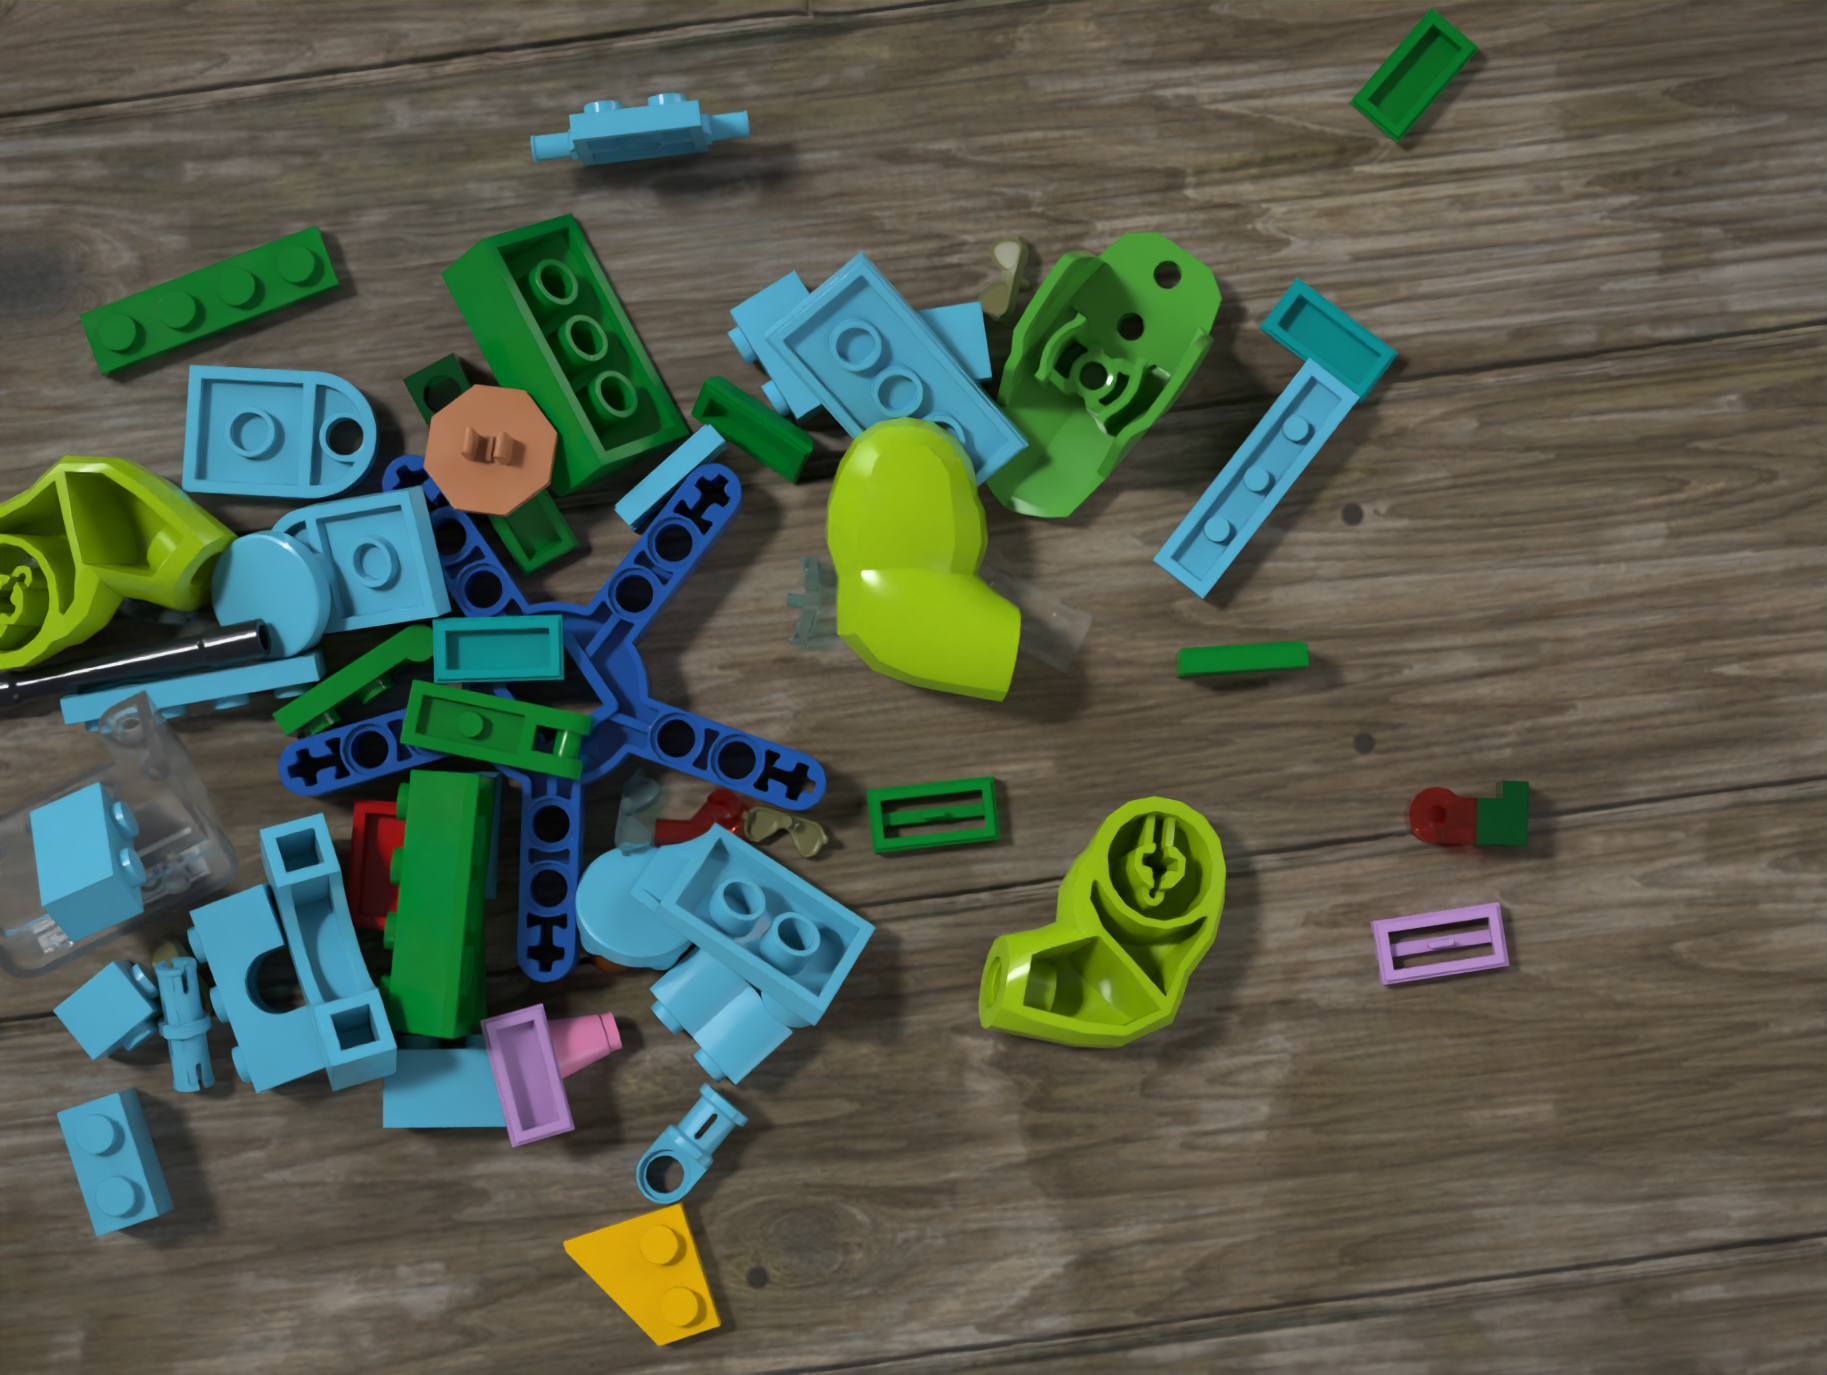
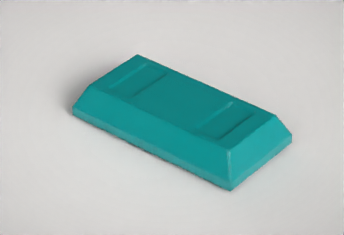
[1259,277,1398,404]
[433,615,564,684]

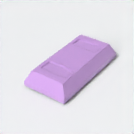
[479,1003,575,1147]

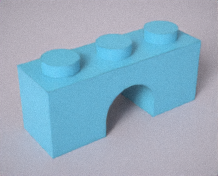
[187,884,326,1094]

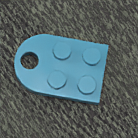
[182,365,380,501]
[271,485,451,633]

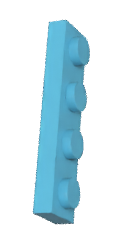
[1151,358,1360,600]
[60,647,327,731]

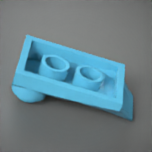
[629,822,876,1028]

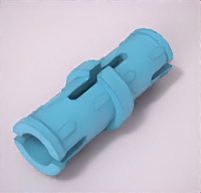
[154,957,215,1092]

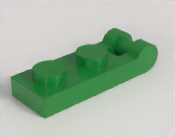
[272,624,434,738]
[400,679,593,780]

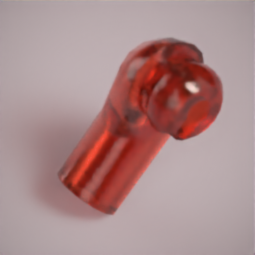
[654,789,743,848]

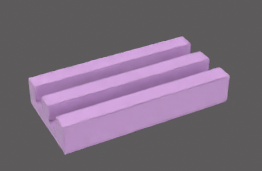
[1370,902,1509,985]

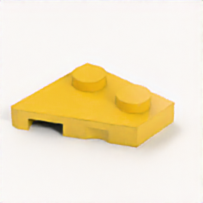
[563,1201,721,1346]

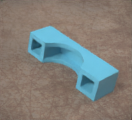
[260,813,397,1091]

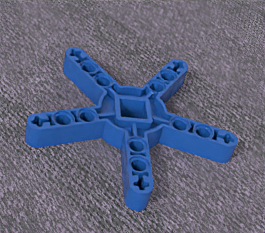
[278,455,828,982]

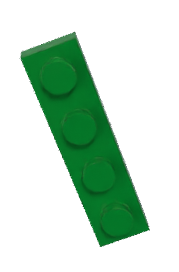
[79,225,342,377]

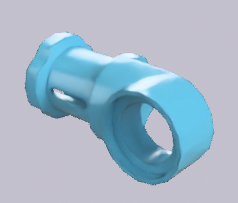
[636,1082,749,1204]

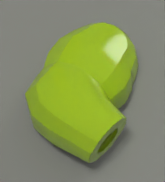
[825,417,1021,702]
[0,455,239,670]
[979,796,1226,1048]

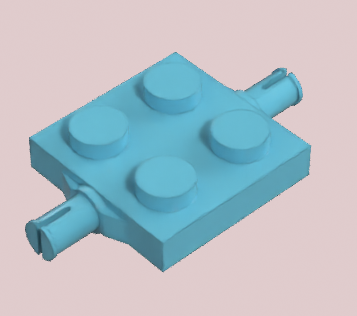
[531,93,750,166]

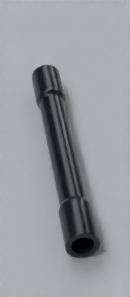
[0,618,271,711]

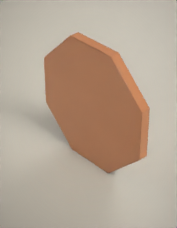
[423,384,559,517]

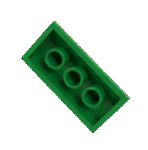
[441,213,689,497]
[379,770,497,1039]

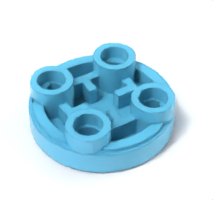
[211,530,333,660]
[575,845,693,970]

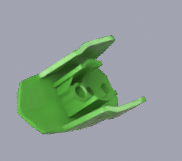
[985,232,1222,518]

